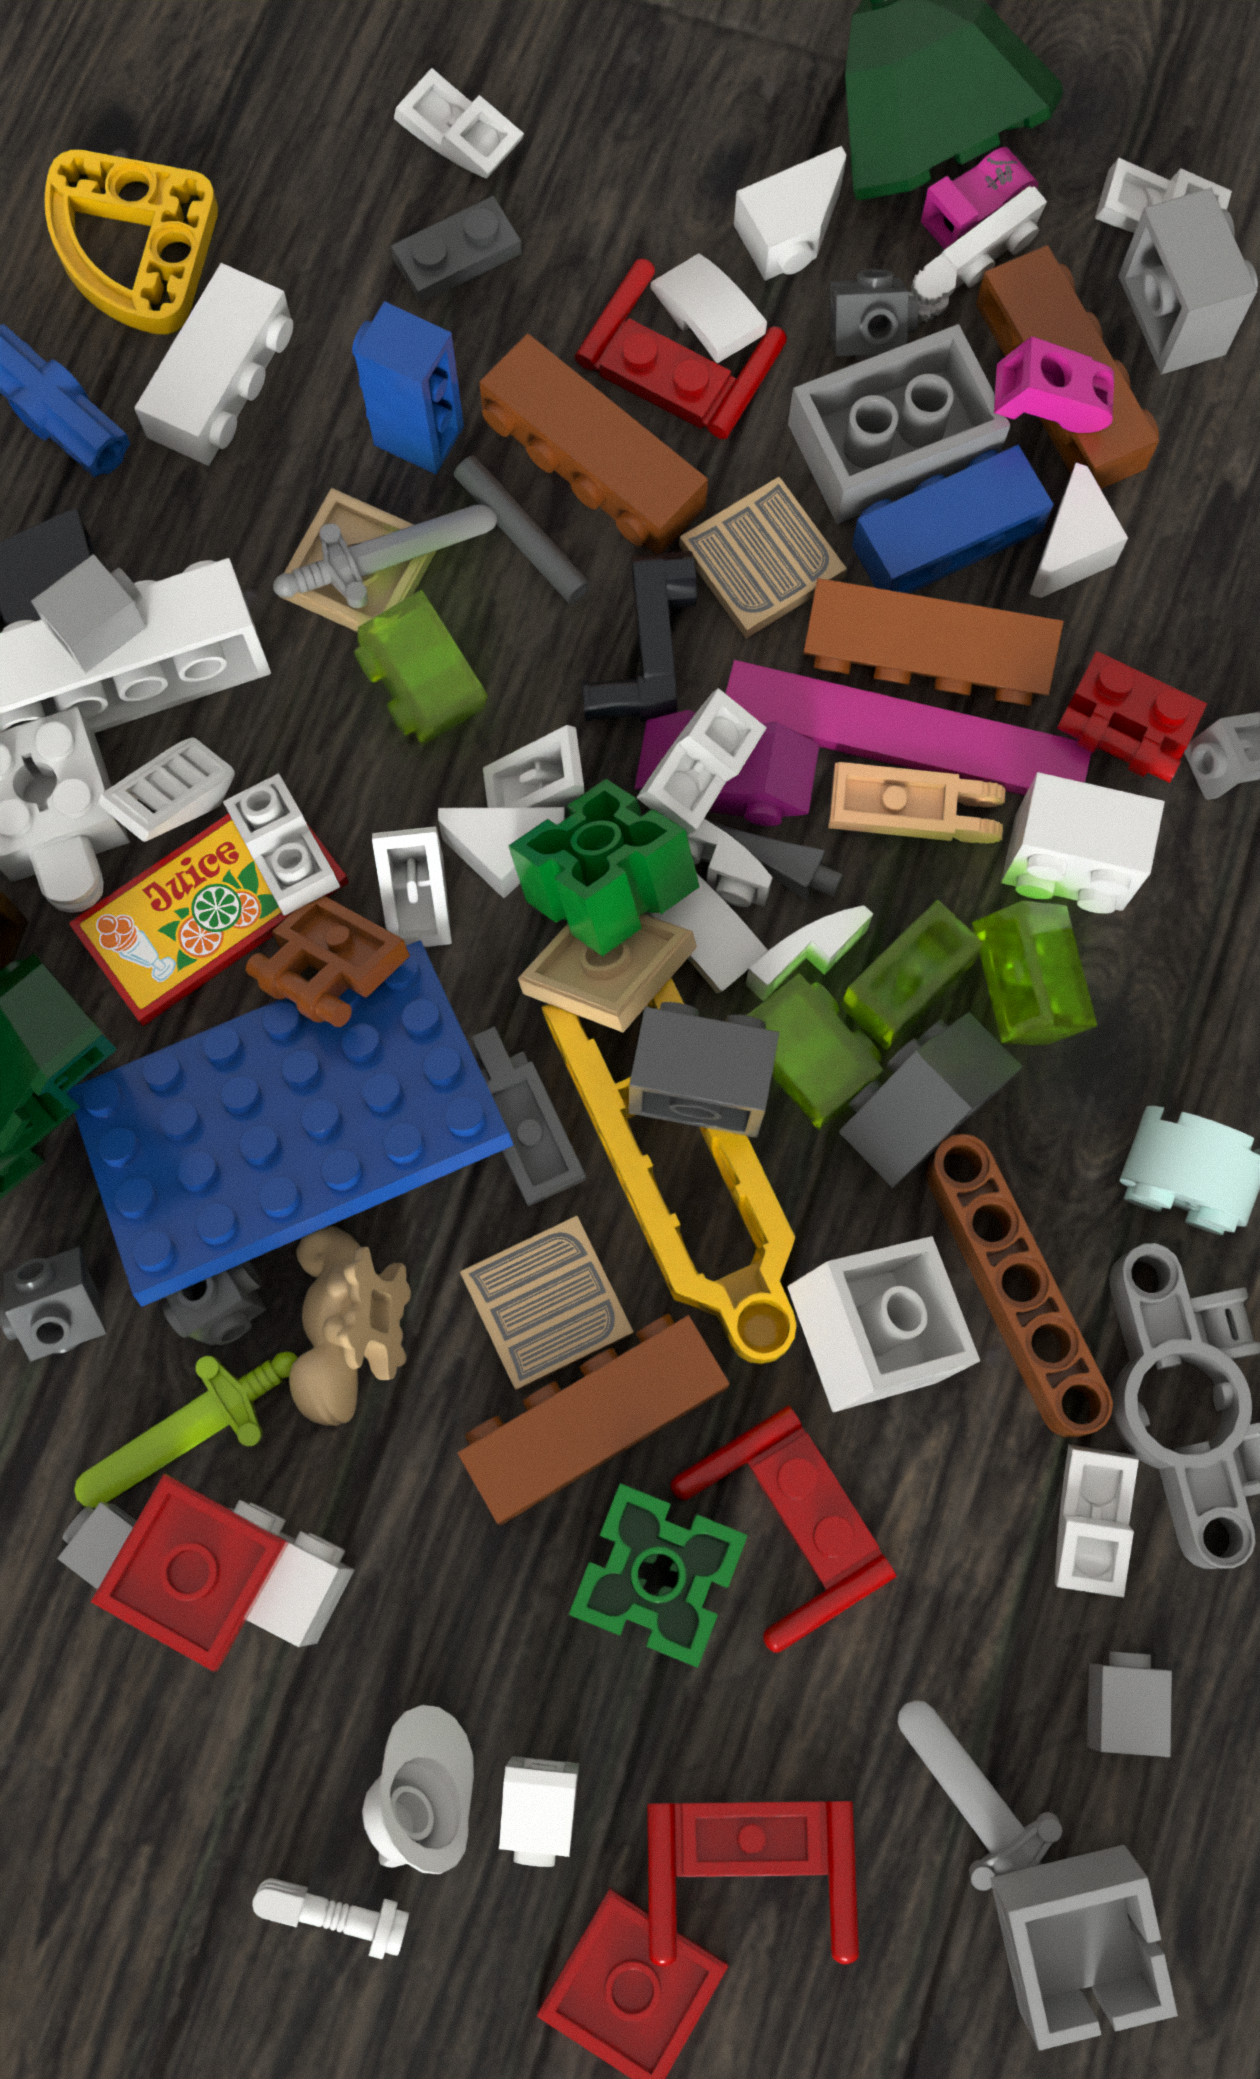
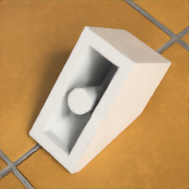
[734,146,847,281]
[499,1756,579,1867]

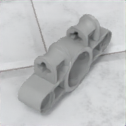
[1109,1243,1260,1569]

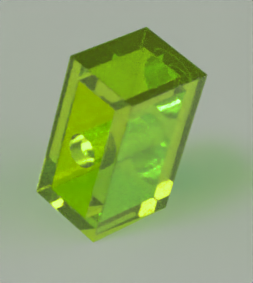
[354,590,488,745]
[841,900,985,1050]
[972,901,1097,1045]
[746,973,883,1130]

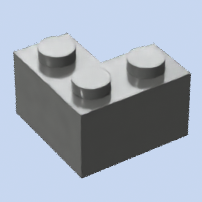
[839,1012,1023,1188]

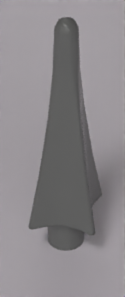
[704,818,844,901]

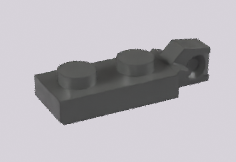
[471,1026,586,1207]

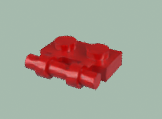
[1057,651,1207,783]

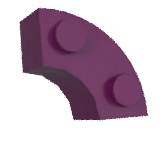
[634,710,820,826]

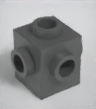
[829,270,918,362]
[0,1247,107,1362]
[162,1261,267,1346]

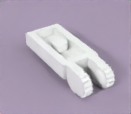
[909,186,1047,323]

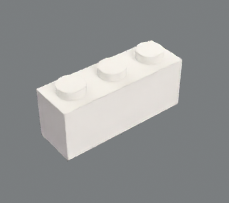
[135,263,293,466]

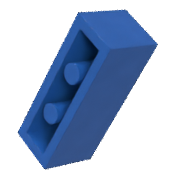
[352,301,464,475]
[851,445,1053,594]

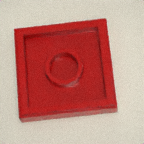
[91,1474,289,1672]
[536,1887,728,2079]

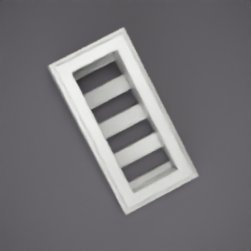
[97,737,234,842]

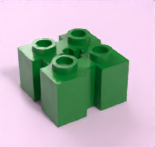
[508,779,700,957]
[569,1483,748,1668]

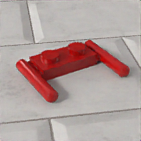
[574,258,787,439]
[670,1405,897,1653]
[647,1801,859,1967]

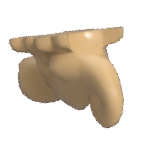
[289,1226,411,1426]

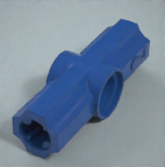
[0,324,131,477]

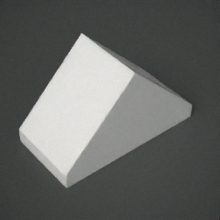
[1029,463,1128,598]
[483,725,584,819]
[438,807,565,898]
[372,826,452,947]

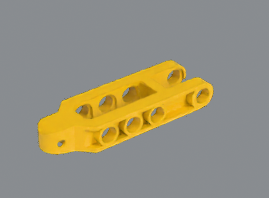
[541,978,797,1364]

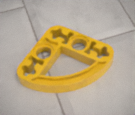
[45,150,218,335]

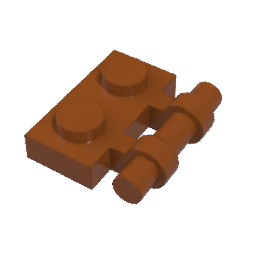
[246,896,410,1027]

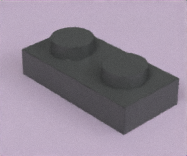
[391,196,522,304]

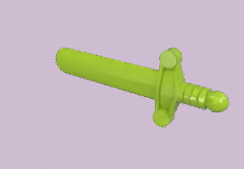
[74,1351,298,1508]

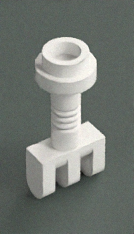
[252,1878,409,1959]

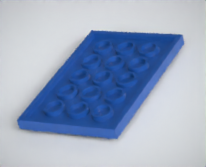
[67,940,514,1307]

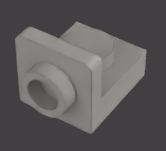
[1184,712,1260,800]

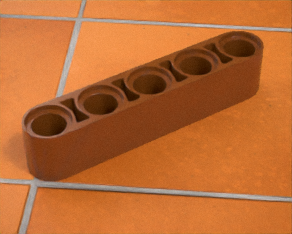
[926,1134,1113,1438]

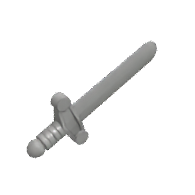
[273,504,497,608]
[897,1700,1062,1891]

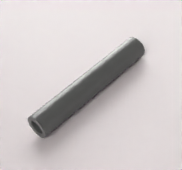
[454,455,591,604]

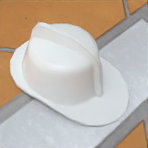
[362,1705,474,1874]

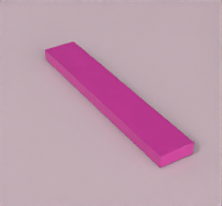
[725,660,1091,796]

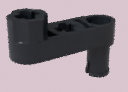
[582,551,697,722]

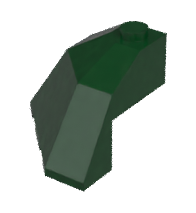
[845,0,1064,201]
[0,953,117,1200]

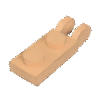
[828,762,1006,844]

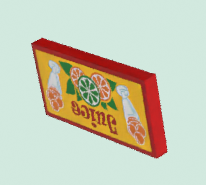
[69,813,349,1026]

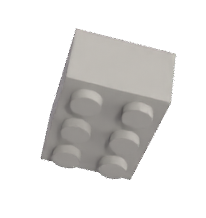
[788,324,1010,524]

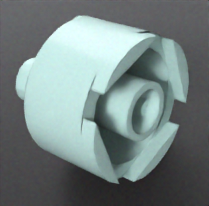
[1119,1106,1260,1235]

